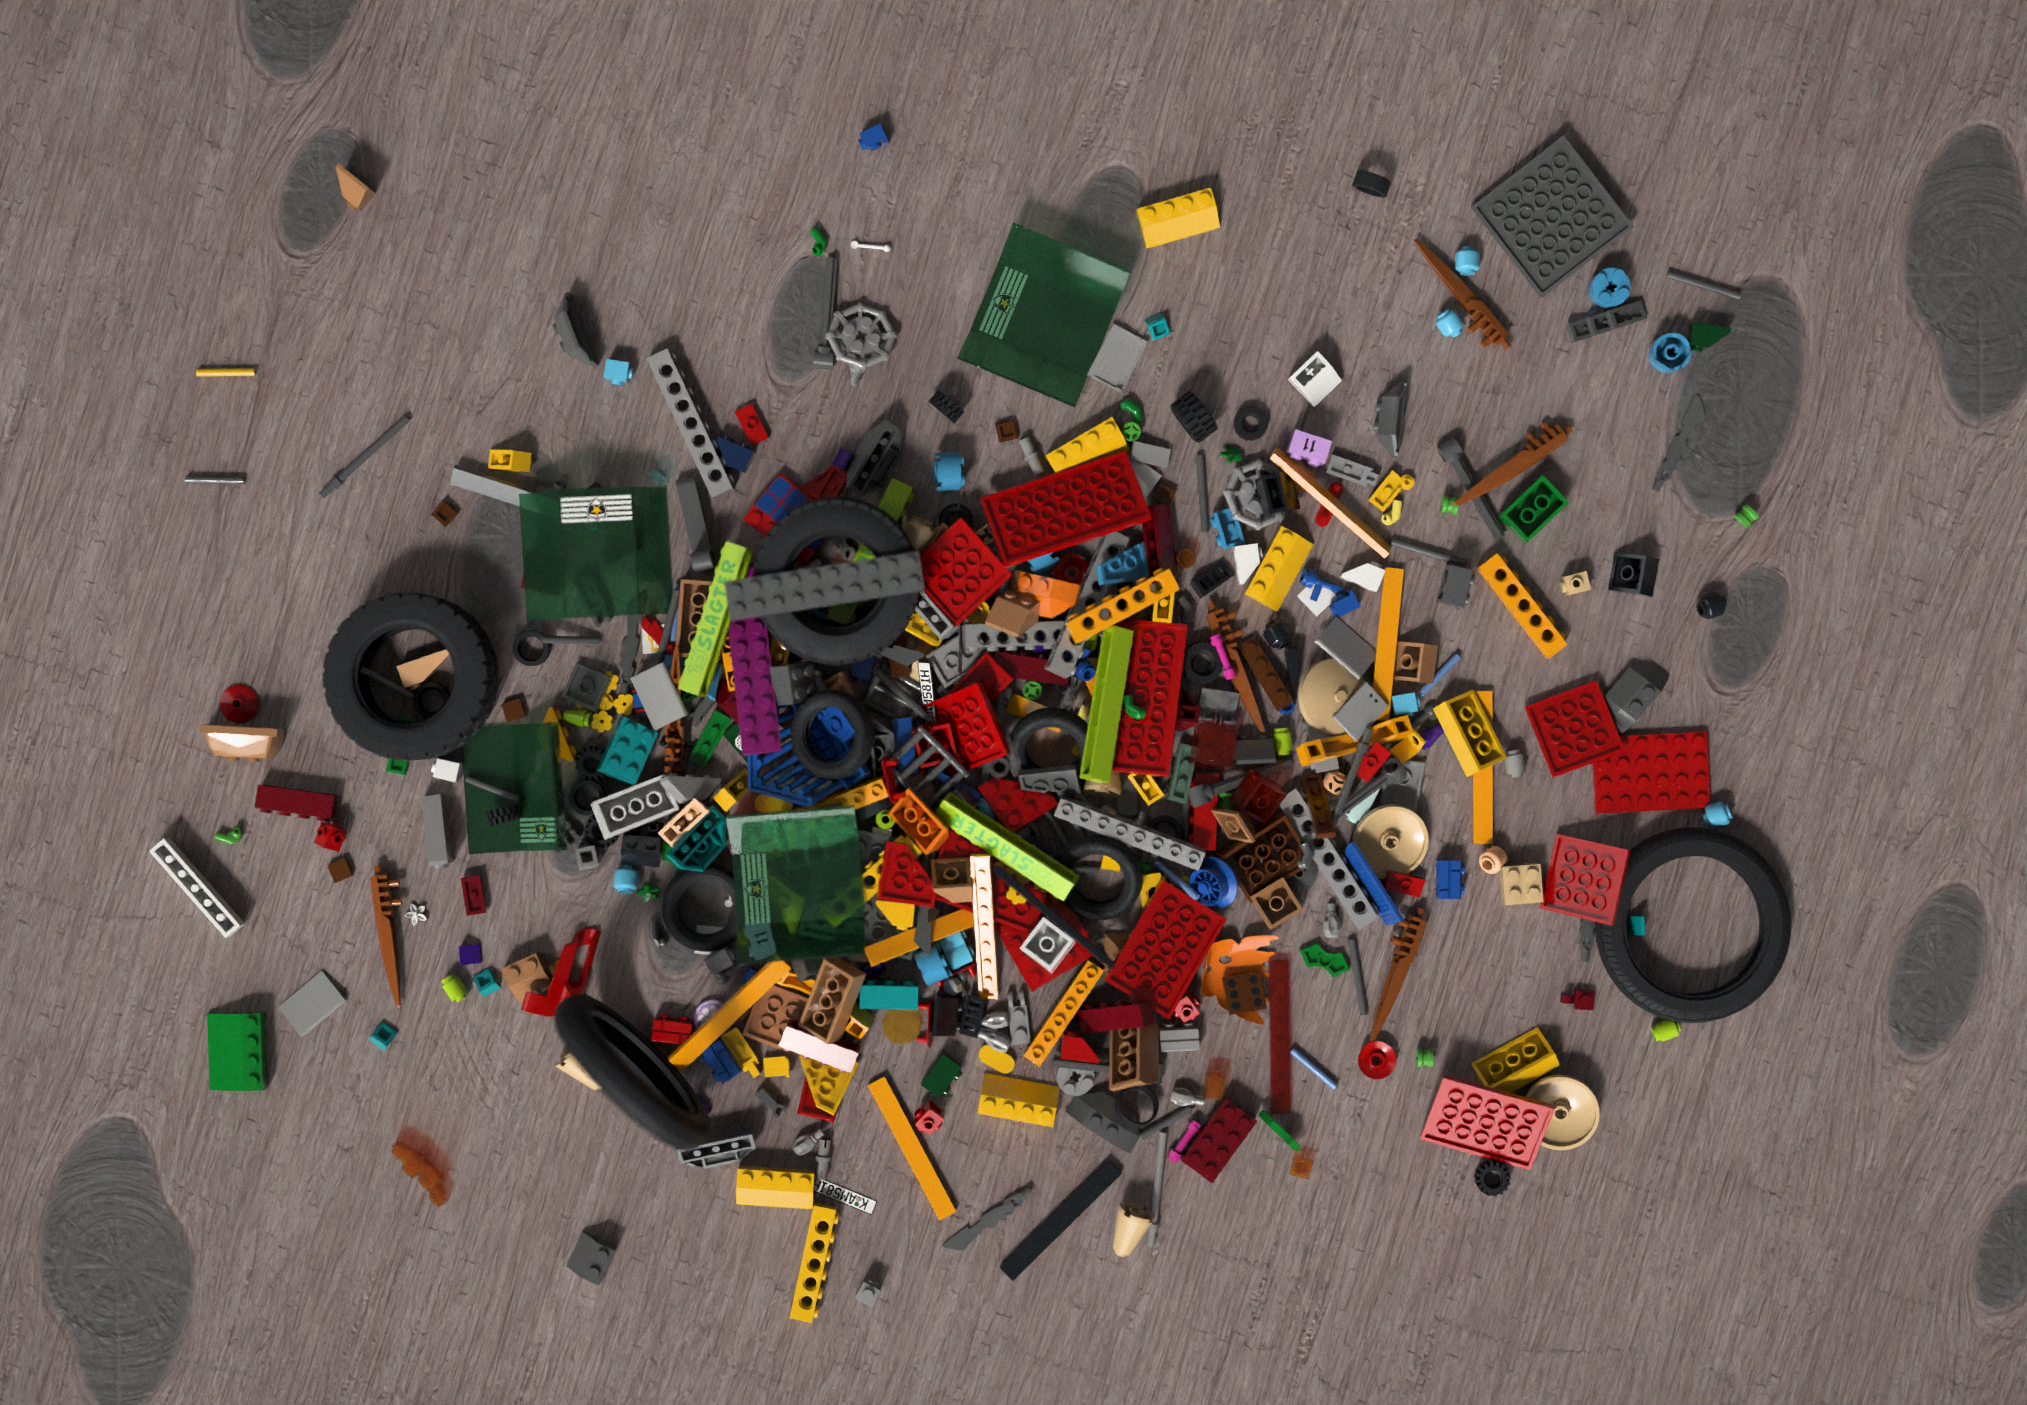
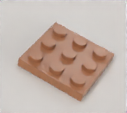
[742,985,809,1055]

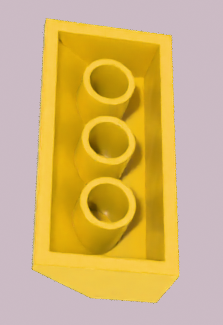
[1136,188,1220,249]
[1045,417,1131,473]
[1244,526,1313,612]
[1433,690,1507,777]
[1471,1027,1560,1093]
[978,1073,1060,1127]
[736,1165,816,1209]

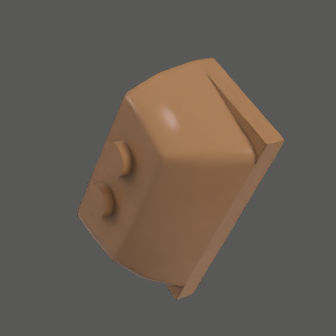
[199,724,286,762]
[1109,1019,1159,1091]

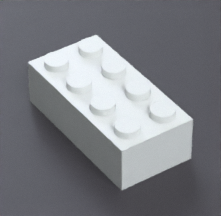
[590,774,679,840]

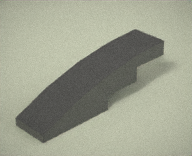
[1566,300,1647,343]

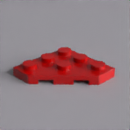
[977,778,1058,833]
[876,841,936,908]

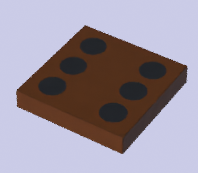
[1222,971,1267,1016]

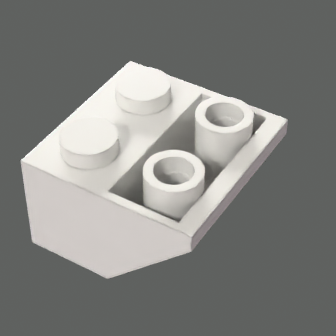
[1288,351,1342,407]

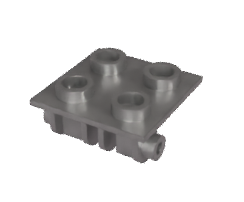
[1198,687,1240,730]

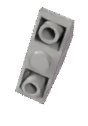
[660,773,721,804]

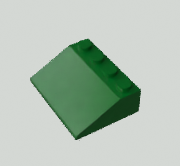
[207,1011,268,1091]

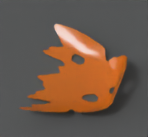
[1201,935,1279,1025]

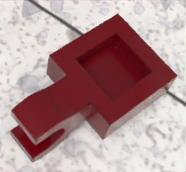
[1560,990,1595,1010]

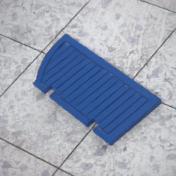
[1345,841,1404,925]

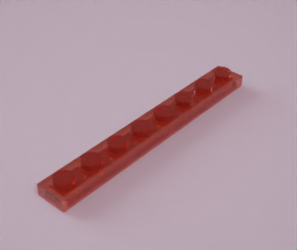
[1268,960,1291,1114]

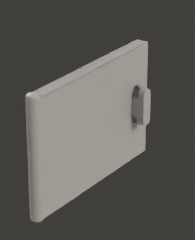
[1332,682,1388,742]

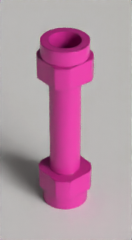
[1210,633,1237,680]
[1166,1119,1202,1163]

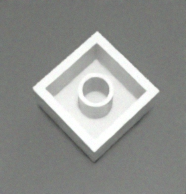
[1020,917,1075,973]

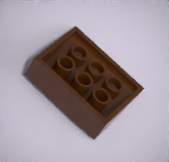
[1216,810,1315,903]

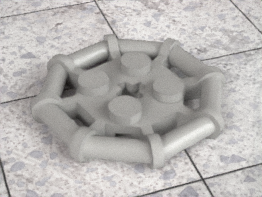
[825,302,898,370]
[1223,458,1285,530]

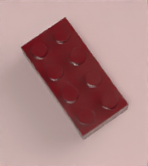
[1180,1096,1257,1183]

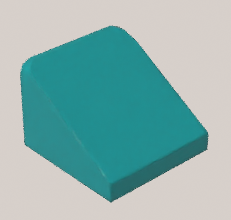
[1145,313,1171,341]
[1626,915,1646,936]
[473,968,500,997]
[369,1021,398,1051]

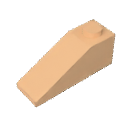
[397,649,450,690]
[658,797,710,847]

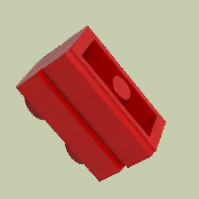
[651,1014,694,1045]

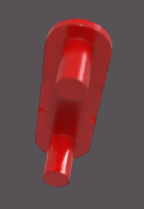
[1315,482,1343,527]
[641,616,676,655]
[882,756,906,804]
[935,960,977,991]
[917,999,934,1047]

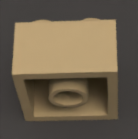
[1499,863,1544,905]

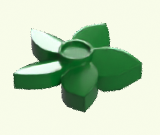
[1219,444,1242,464]
[636,883,659,902]

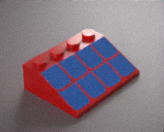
[743,473,829,567]

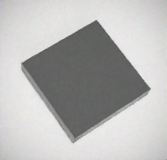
[561,662,612,712]

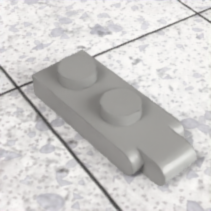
[1325,454,1380,487]

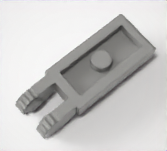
[1007,990,1031,1045]

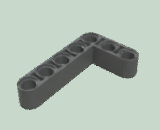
[675,476,716,572]

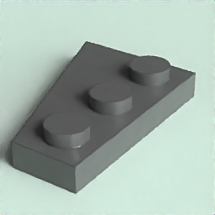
[1018,765,1082,798]

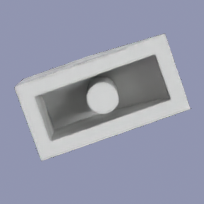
[1233,543,1263,585]
[1339,561,1386,592]

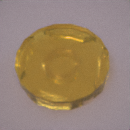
[882,1009,921,1045]

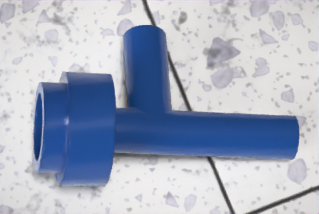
[1300,568,1345,601]
[1063,647,1095,681]

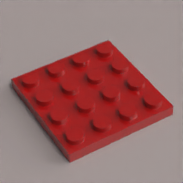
[920,517,1013,627]
[1524,680,1625,779]
[921,681,1012,777]
[1540,834,1631,926]
[995,892,1093,992]

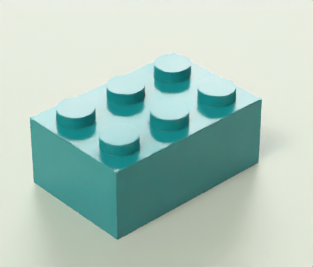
[596,717,658,786]
[860,979,919,1010]

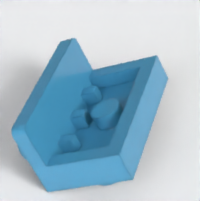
[1210,508,1245,550]

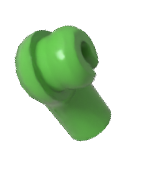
[214,827,243,845]

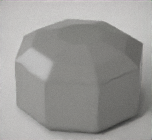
[943,977,962,997]

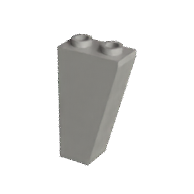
[421,793,454,869]

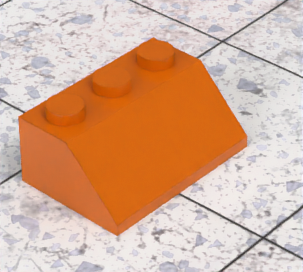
[888,788,949,855]

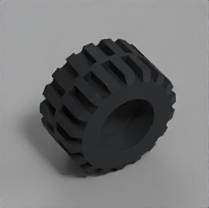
[1170,391,1218,443]

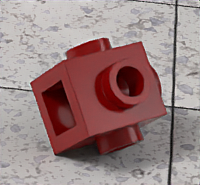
[314,820,347,852]
[1174,988,1201,1023]
[914,1100,944,1135]

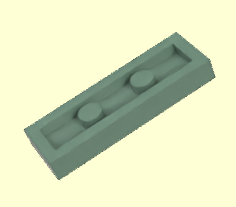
[1167,743,1198,804]

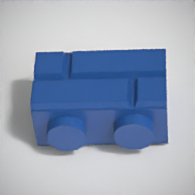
[1436,860,1465,899]
[701,1038,743,1084]

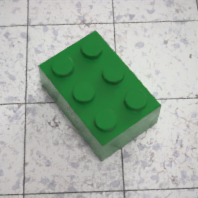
[1498,475,1569,543]

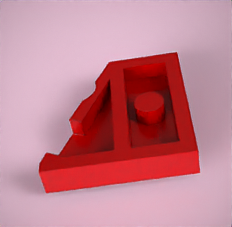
[800,464,847,499]

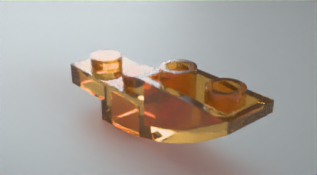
[392,1141,448,1207]

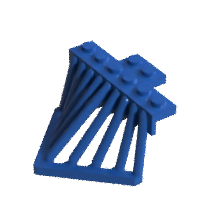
[748,702,870,807]

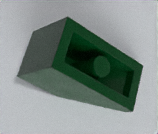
[1687,322,1732,352]

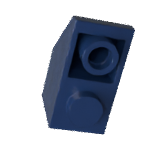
[716,435,755,474]

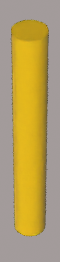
[196,368,256,376]

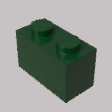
[920,1052,962,1098]

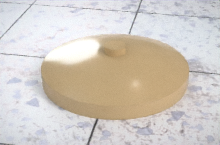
[1298,659,1365,736]
[1352,804,1429,879]
[1525,1075,1600,1150]

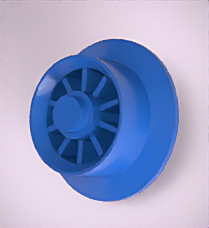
[1189,856,1238,908]

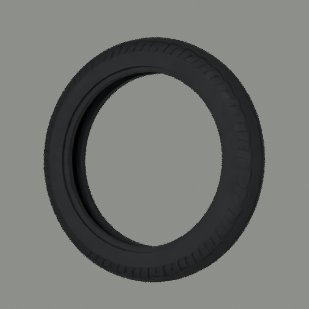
[1595,827,1791,1023]
[554,994,711,1151]

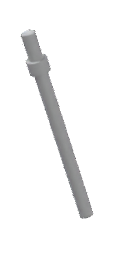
[1147,1132,1167,1247]

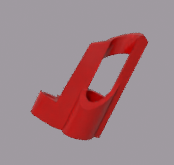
[521,926,601,1017]

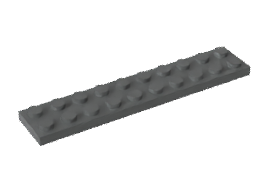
[724,551,925,621]

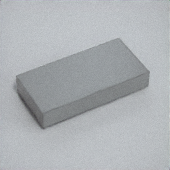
[1129,441,1171,468]

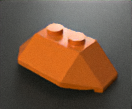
[1009,570,1081,618]

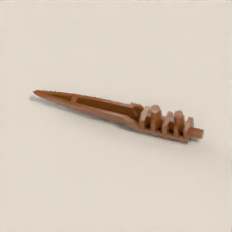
[1414,239,1511,350]
[1452,421,1573,506]
[1206,601,1266,735]
[664,645,685,777]
[370,865,403,1008]
[1369,908,1427,1043]

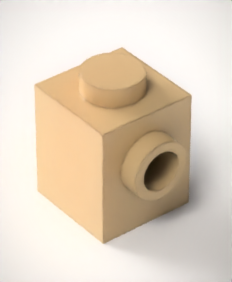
[1559,571,1591,596]

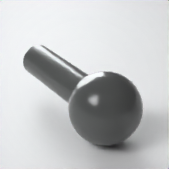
[1411,703,1437,729]
[714,959,747,985]

